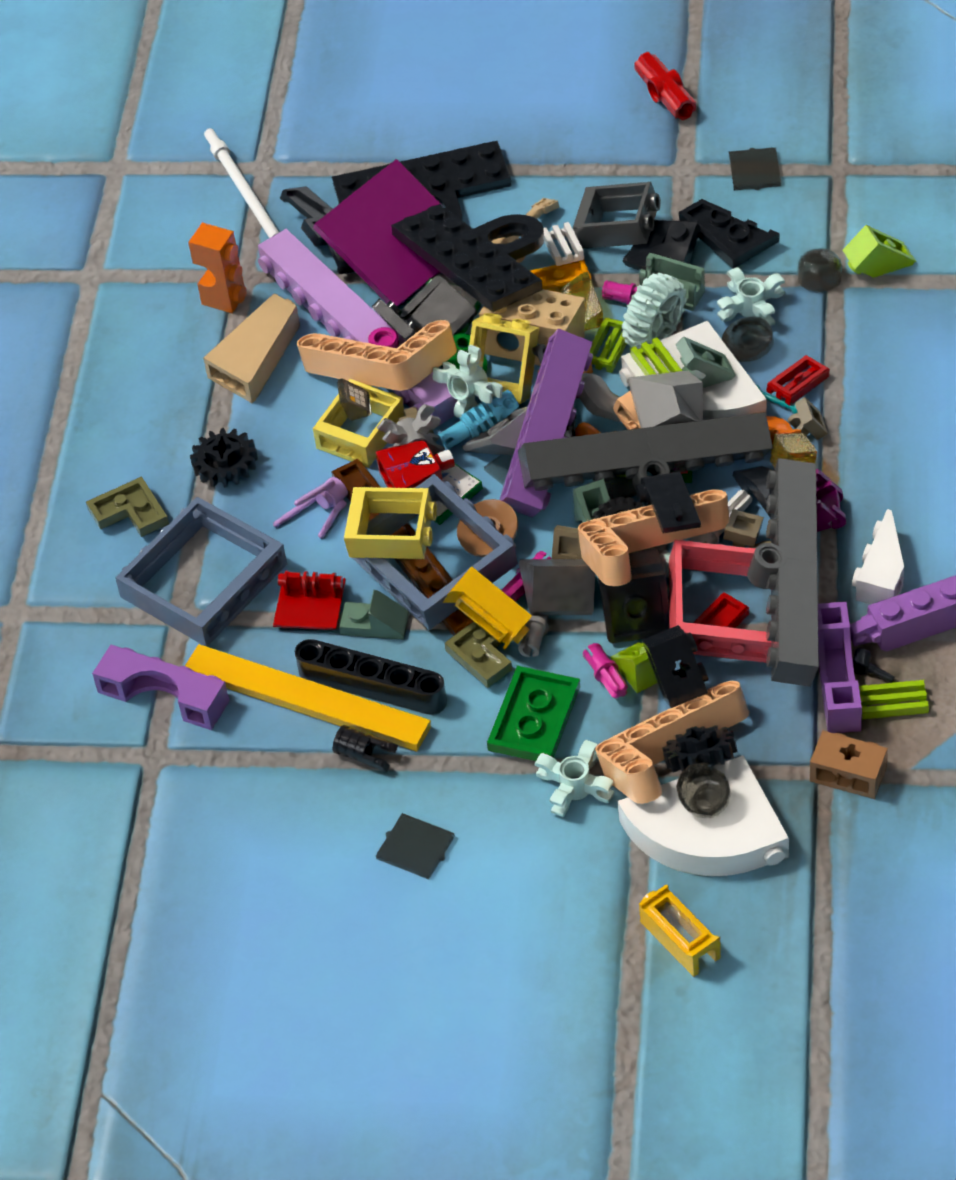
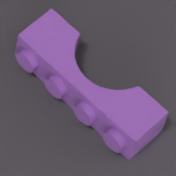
[818,602,862,733]
[92,645,230,730]

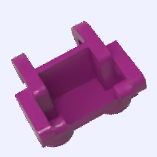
[816,469,846,532]

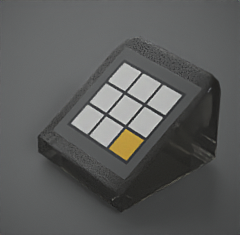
[337,378,372,421]

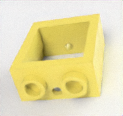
[469,313,540,404]
[313,379,405,468]
[344,487,437,559]

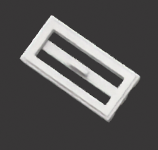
[544,222,585,266]

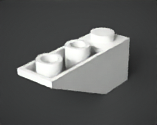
[852,509,904,604]

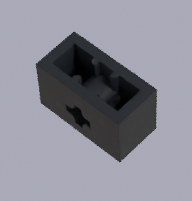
[642,625,709,708]

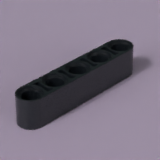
[294,639,447,715]

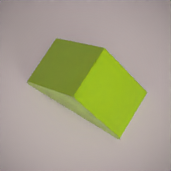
[610,643,657,693]

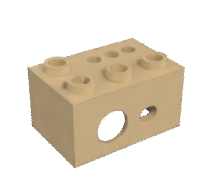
[479,289,585,366]

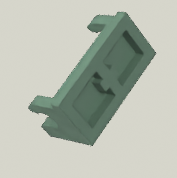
[639,253,705,311]

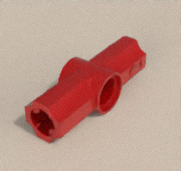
[634,51,696,121]

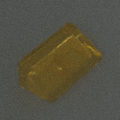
[560,272,603,331]

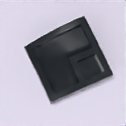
[623,220,701,270]

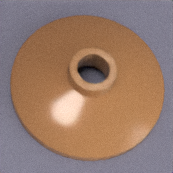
[457,499,518,557]

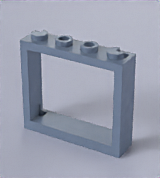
[352,474,518,630]
[115,497,287,647]

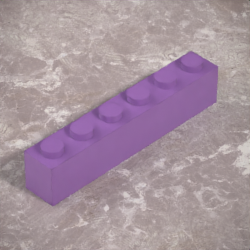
[499,328,593,518]

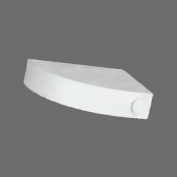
[619,321,767,420]
[618,755,789,876]

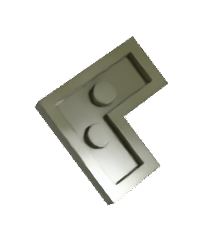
[86,476,169,537]
[444,622,512,688]

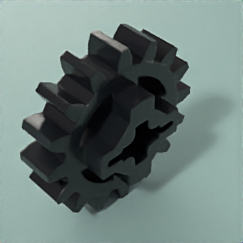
[190,428,258,488]
[662,725,738,774]

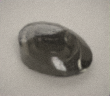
[721,316,774,362]

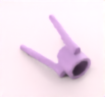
[273,477,348,539]

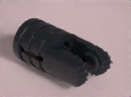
[332,725,398,772]

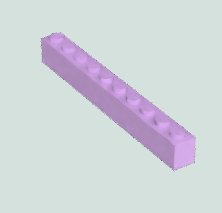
[258,229,457,427]

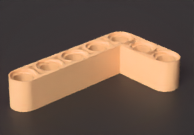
[297,320,457,391]
[578,490,730,586]
[595,681,749,804]

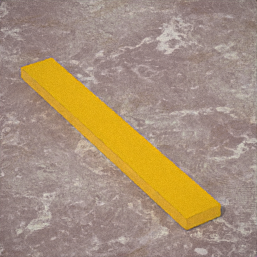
[185,644,431,752]

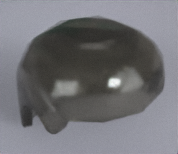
[797,248,842,292]
[676,762,732,819]

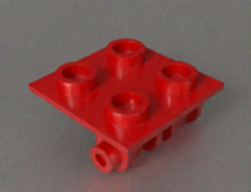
[273,570,346,630]

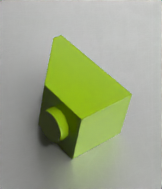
[843,225,916,278]

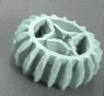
[622,272,686,349]

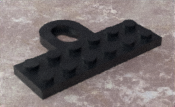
[332,140,511,221]
[391,204,544,312]

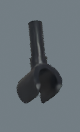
[853,648,895,683]

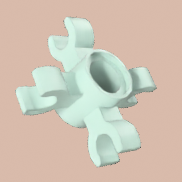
[717,267,785,328]
[432,345,503,418]
[535,740,614,817]

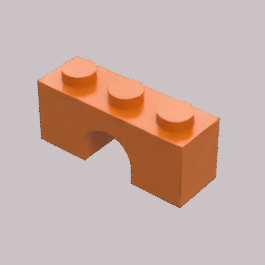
[188,222,247,313]

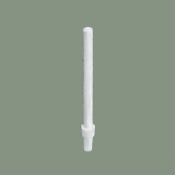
[204,129,279,238]

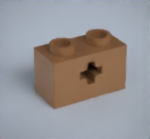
[810,730,888,799]

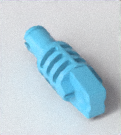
[437,390,519,450]

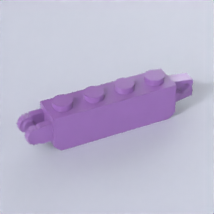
[850,575,956,651]

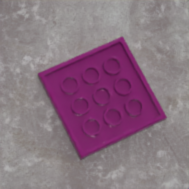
[313,159,441,307]

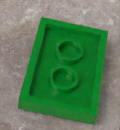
[487,665,581,761]

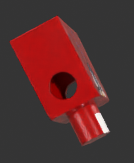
[376,440,455,488]

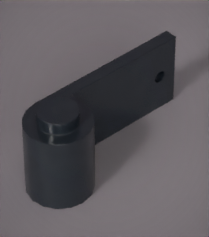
[636,471,701,534]

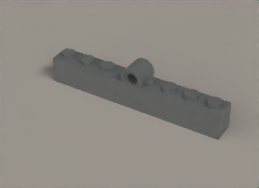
[518,412,773,491]
[747,458,819,687]

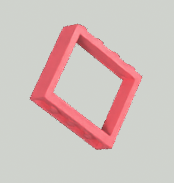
[669,539,771,663]

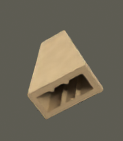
[203,293,300,403]

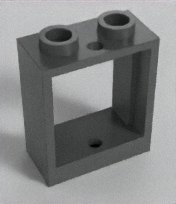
[573,181,661,249]

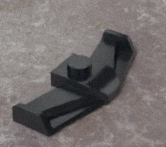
[280,186,355,274]

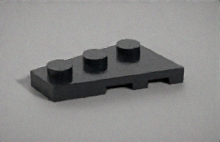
[679,199,780,268]

